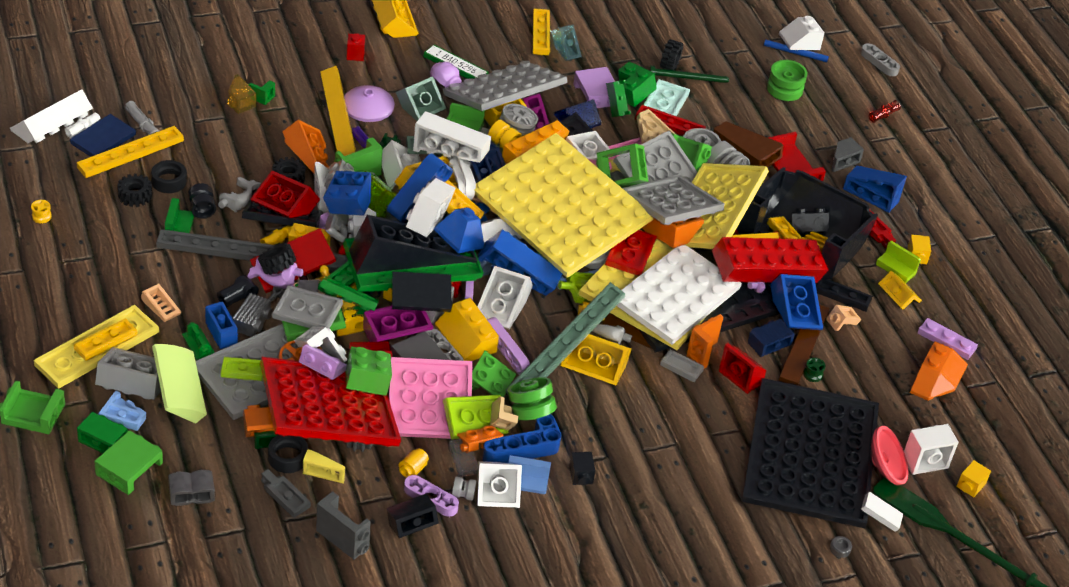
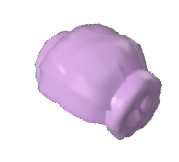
[430,61,462,88]

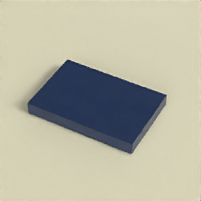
[70,114,136,157]

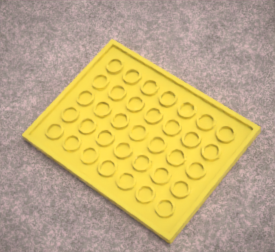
[474,133,653,278]

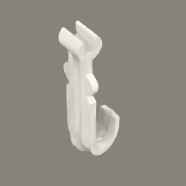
[448,156,476,200]

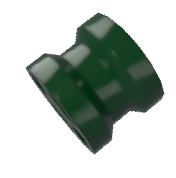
[803,358,826,382]

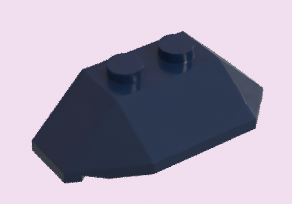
[467,131,506,183]

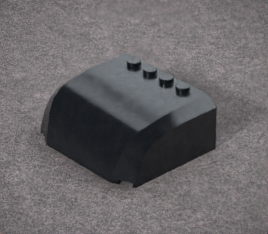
[736,167,878,280]

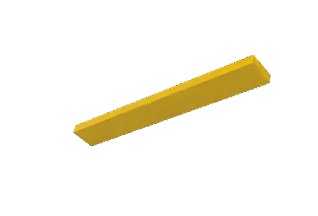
[320,66,356,156]

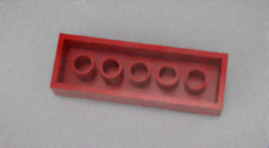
[712,237,828,283]

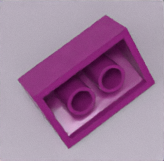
[363,306,433,342]

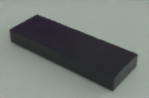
[816,279,873,312]

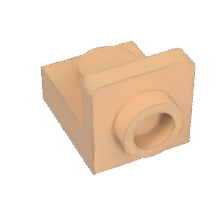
[826,305,861,331]

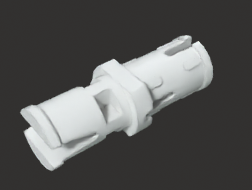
[65,112,101,138]

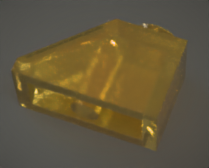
[227,74,256,114]

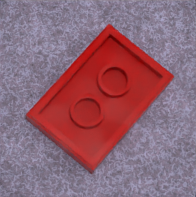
[605,230,657,276]

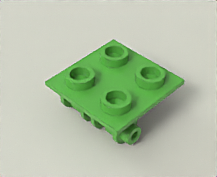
[472,351,516,397]

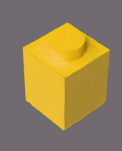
[907,234,931,264]
[956,460,991,497]

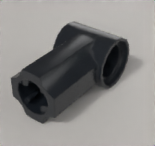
[217,275,259,307]

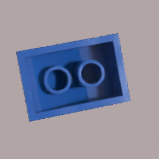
[770,274,823,330]

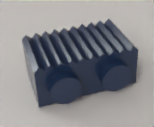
[748,319,795,357]

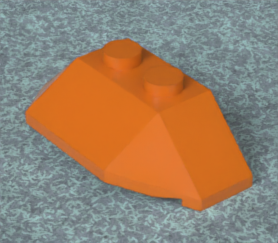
[910,341,968,401]

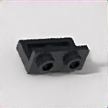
[792,208,829,232]

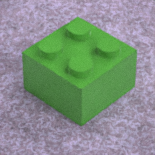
[346,347,392,396]

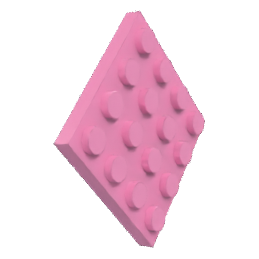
[389,357,472,439]

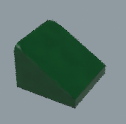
[253,431,276,449]

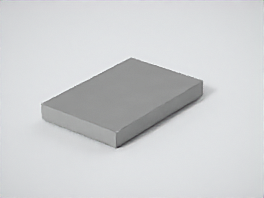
[272,285,343,329]

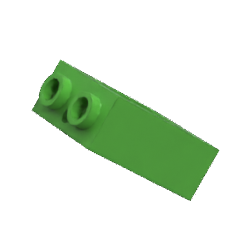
[596,144,648,188]

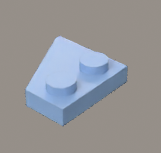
[98,391,146,431]

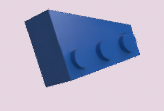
[843,166,907,213]

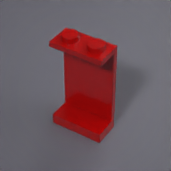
[768,132,826,181]

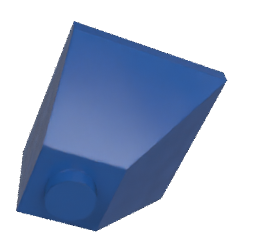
[434,207,484,253]

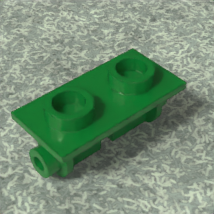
[182,322,215,361]

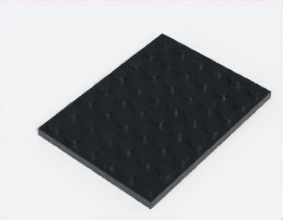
[742,378,879,529]

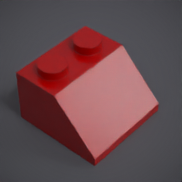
[719,343,766,394]

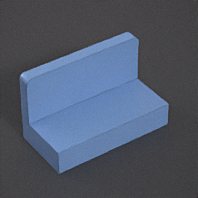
[508,455,551,494]

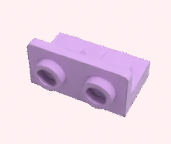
[299,344,347,380]

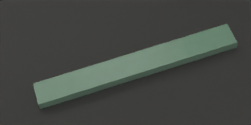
[506,282,625,395]

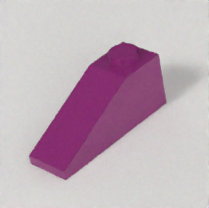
[523,93,549,131]

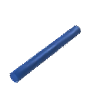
[764,39,829,62]

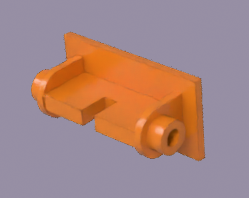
[457,425,503,453]

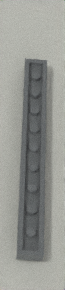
[156,229,348,272]

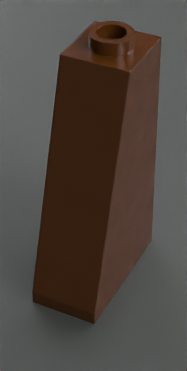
[713,121,784,167]

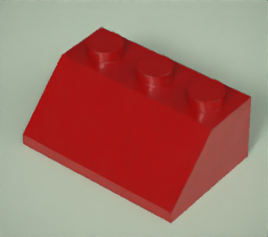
[250,171,320,218]

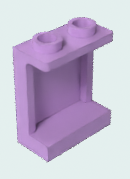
[573,67,615,110]

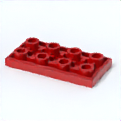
[250,228,336,293]

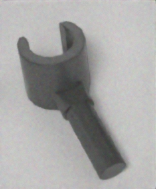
[267,287,286,302]

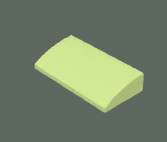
[152,344,207,424]

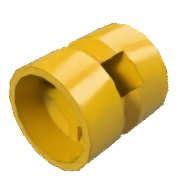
[488,119,522,148]

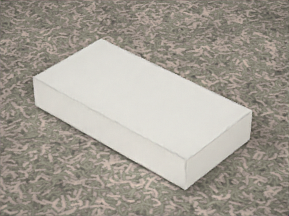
[861,492,903,532]

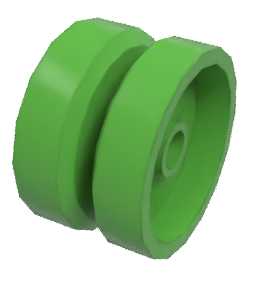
[767,60,808,101]
[507,377,557,420]

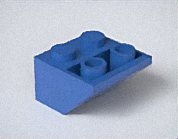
[323,171,371,215]

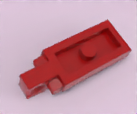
[870,210,896,249]

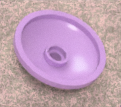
[344,85,395,122]

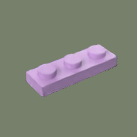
[918,318,978,360]

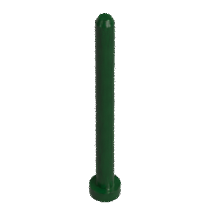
[649,65,729,83]

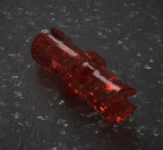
[868,100,901,123]

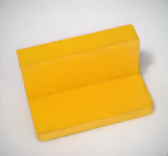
[878,271,922,310]

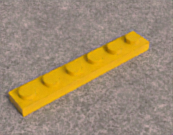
[77,126,184,178]

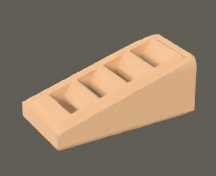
[141,284,181,322]

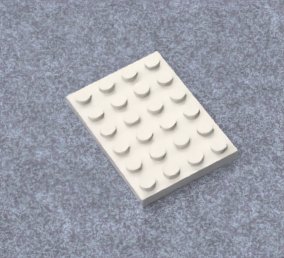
[617,245,742,345]

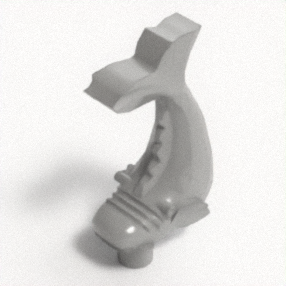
[218,177,261,212]
[592,324,632,344]

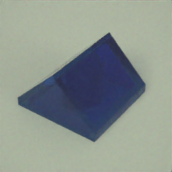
[554,99,602,128]

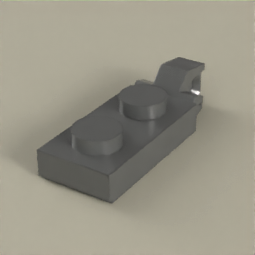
[261,469,311,518]

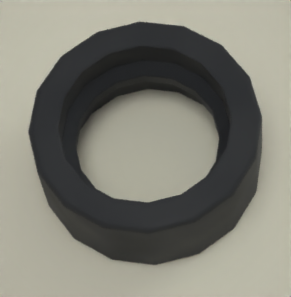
[151,160,187,193]
[268,435,308,473]

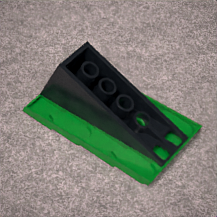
[343,215,484,292]

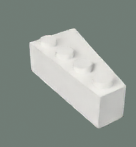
[413,111,491,163]

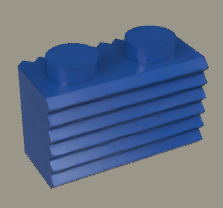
[205,302,238,349]

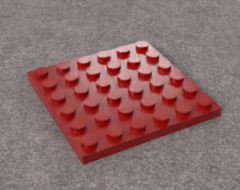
[260,357,401,447]

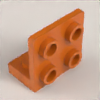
[686,314,723,369]

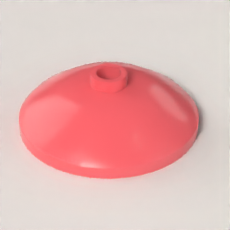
[871,426,908,485]

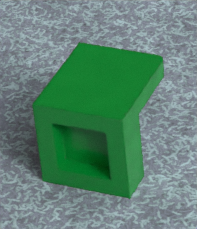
[248,80,275,105]

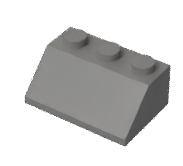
[95,347,161,400]

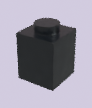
[569,452,596,485]

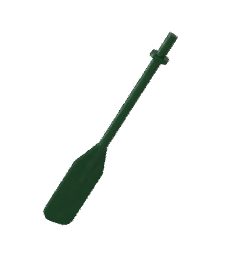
[873,478,1048,587]

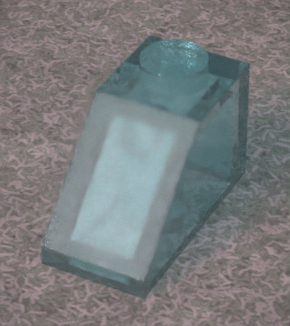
[551,25,582,61]

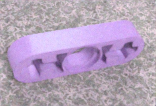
[404,475,459,517]

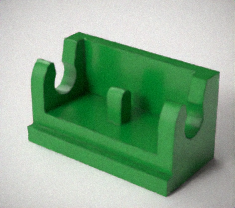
[606,80,631,117]

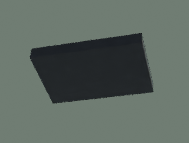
[392,271,452,312]

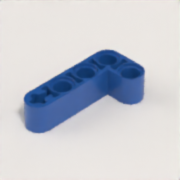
[387,153,453,223]
[482,414,561,463]

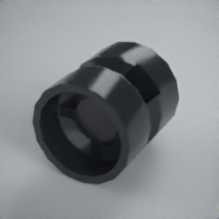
[188,183,216,219]

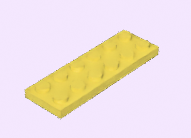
[34,305,159,389]

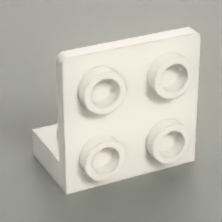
[294,326,347,362]

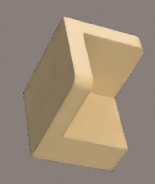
[490,396,518,431]

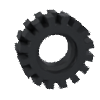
[660,39,683,71]
[272,157,305,184]
[117,174,152,207]
[258,243,296,275]

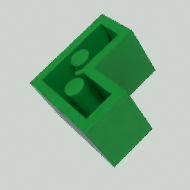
[618,61,657,107]

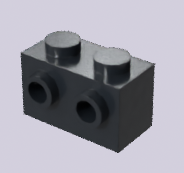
[386,494,439,538]

